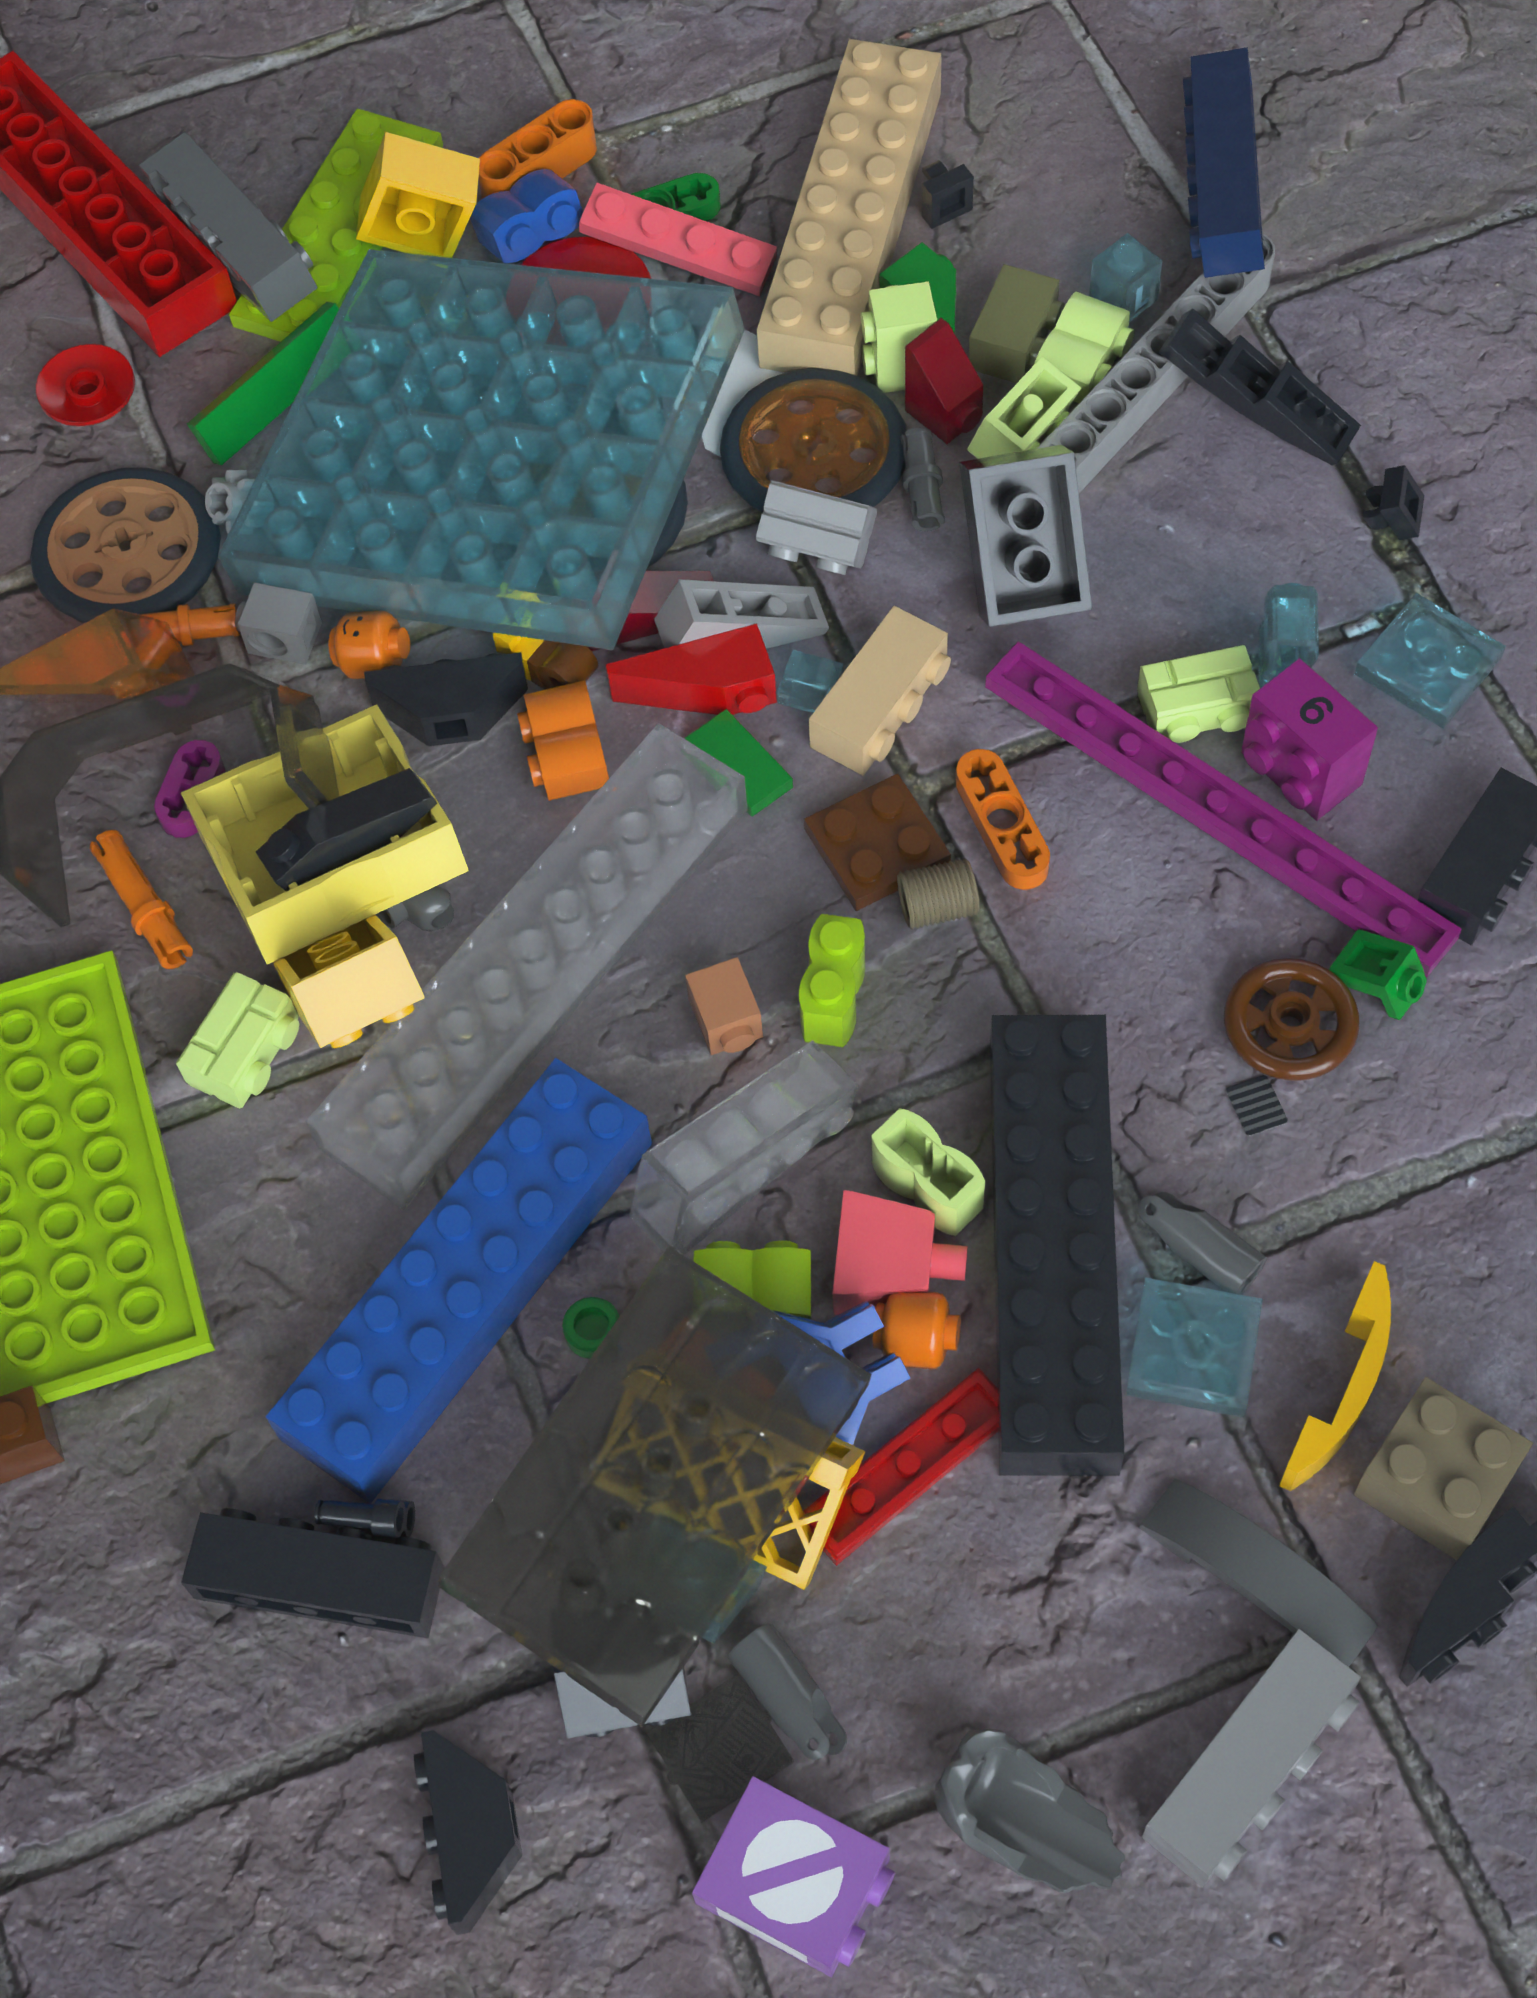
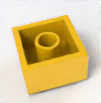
[356,132,480,265]

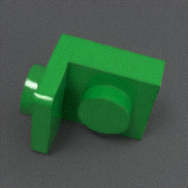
[1329,929,1427,1020]

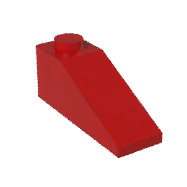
[605,623,777,715]

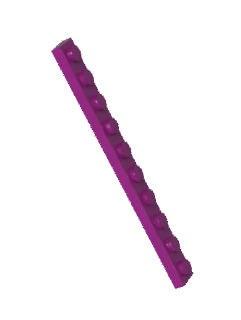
[985,641,1462,978]

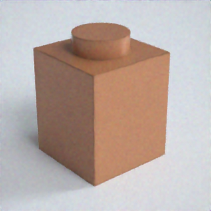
[685,957,763,1055]

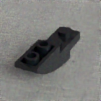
[1399,1506,1537,1687]

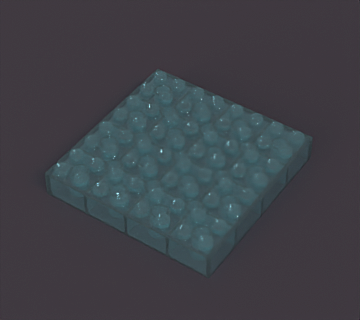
[218,249,745,650]

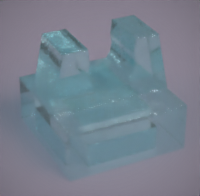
[777,649,844,713]

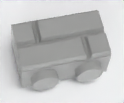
[756,480,877,575]

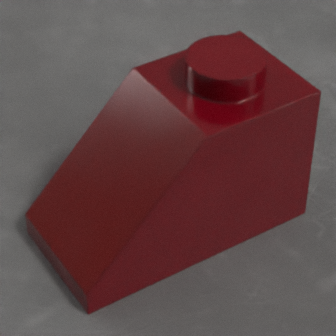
[905,318,984,444]

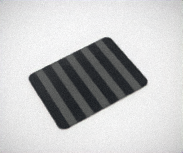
[1226,1075,1288,1136]

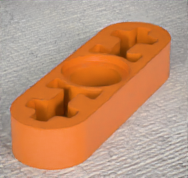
[956,749,1050,890]

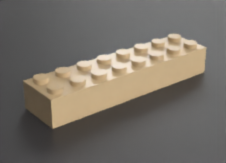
[757,39,941,376]

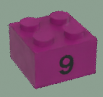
[1241,658,1378,821]

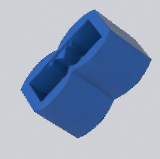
[470,169,583,263]

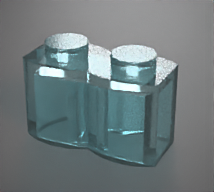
[1258,583,1319,688]

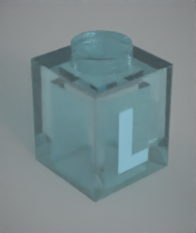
[1089,233,1163,322]

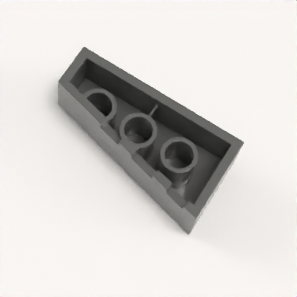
[139,131,318,322]

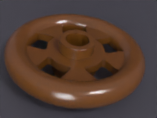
[1224,958,1360,1081]

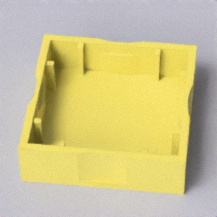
[181,704,469,965]

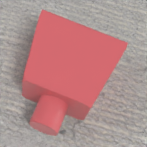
[832,1190,968,1315]

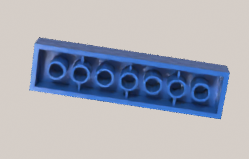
[266,1058,652,1504]

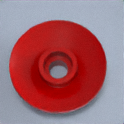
[36,344,135,426]

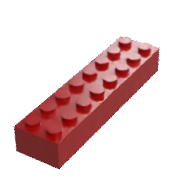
[0,51,237,358]

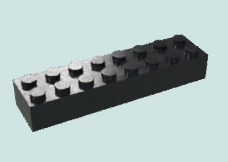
[990,1014,1124,1476]

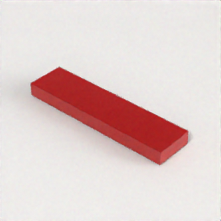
[803,1368,999,1566]

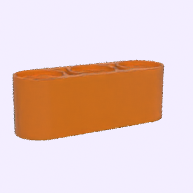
[478,99,597,199]

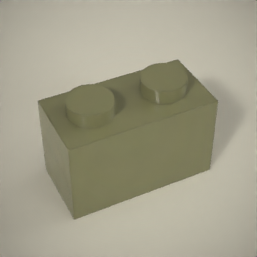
[969,264,1065,383]

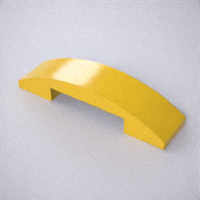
[1279,1261,1391,1491]

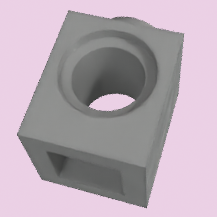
[235,582,322,665]

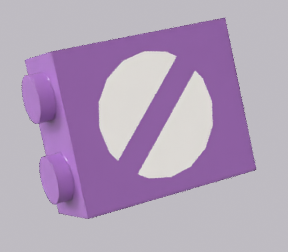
[692,1776,895,1978]

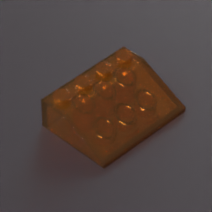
[0,608,197,705]

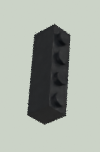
[181,1508,445,1638]

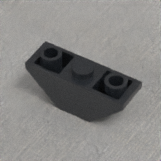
[364,652,528,746]
[414,1730,522,1935]

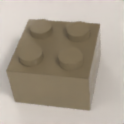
[1354,1377,1533,1560]

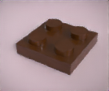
[804,773,951,911]

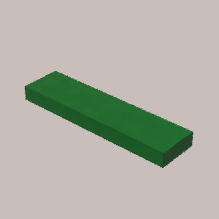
[187,302,360,465]

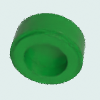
[562,1297,622,1359]

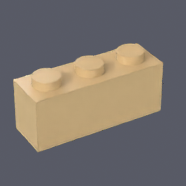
[809,606,951,776]

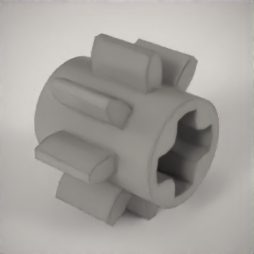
[205,470,268,534]

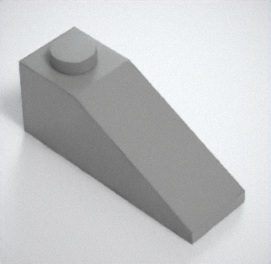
[654,580,829,649]

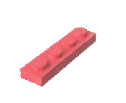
[579,183,777,297]

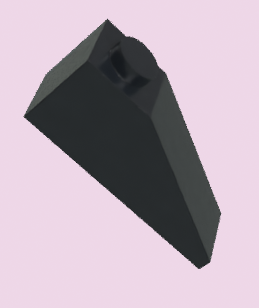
[256,768,437,891]

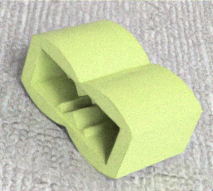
[1034,291,1134,403]
[871,1108,985,1236]

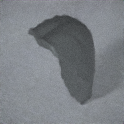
[934,1729,1125,1893]

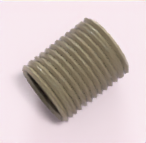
[897,858,980,930]

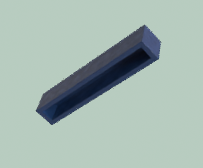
[1183,47,1265,278]

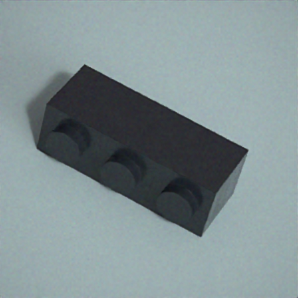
[1418,767,1537,946]

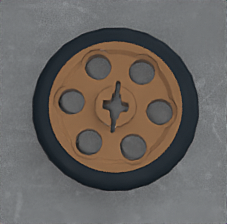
[30,468,221,628]

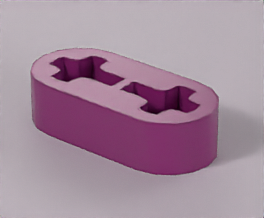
[154,740,226,838]

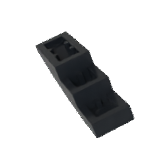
[1159,308,1361,466]

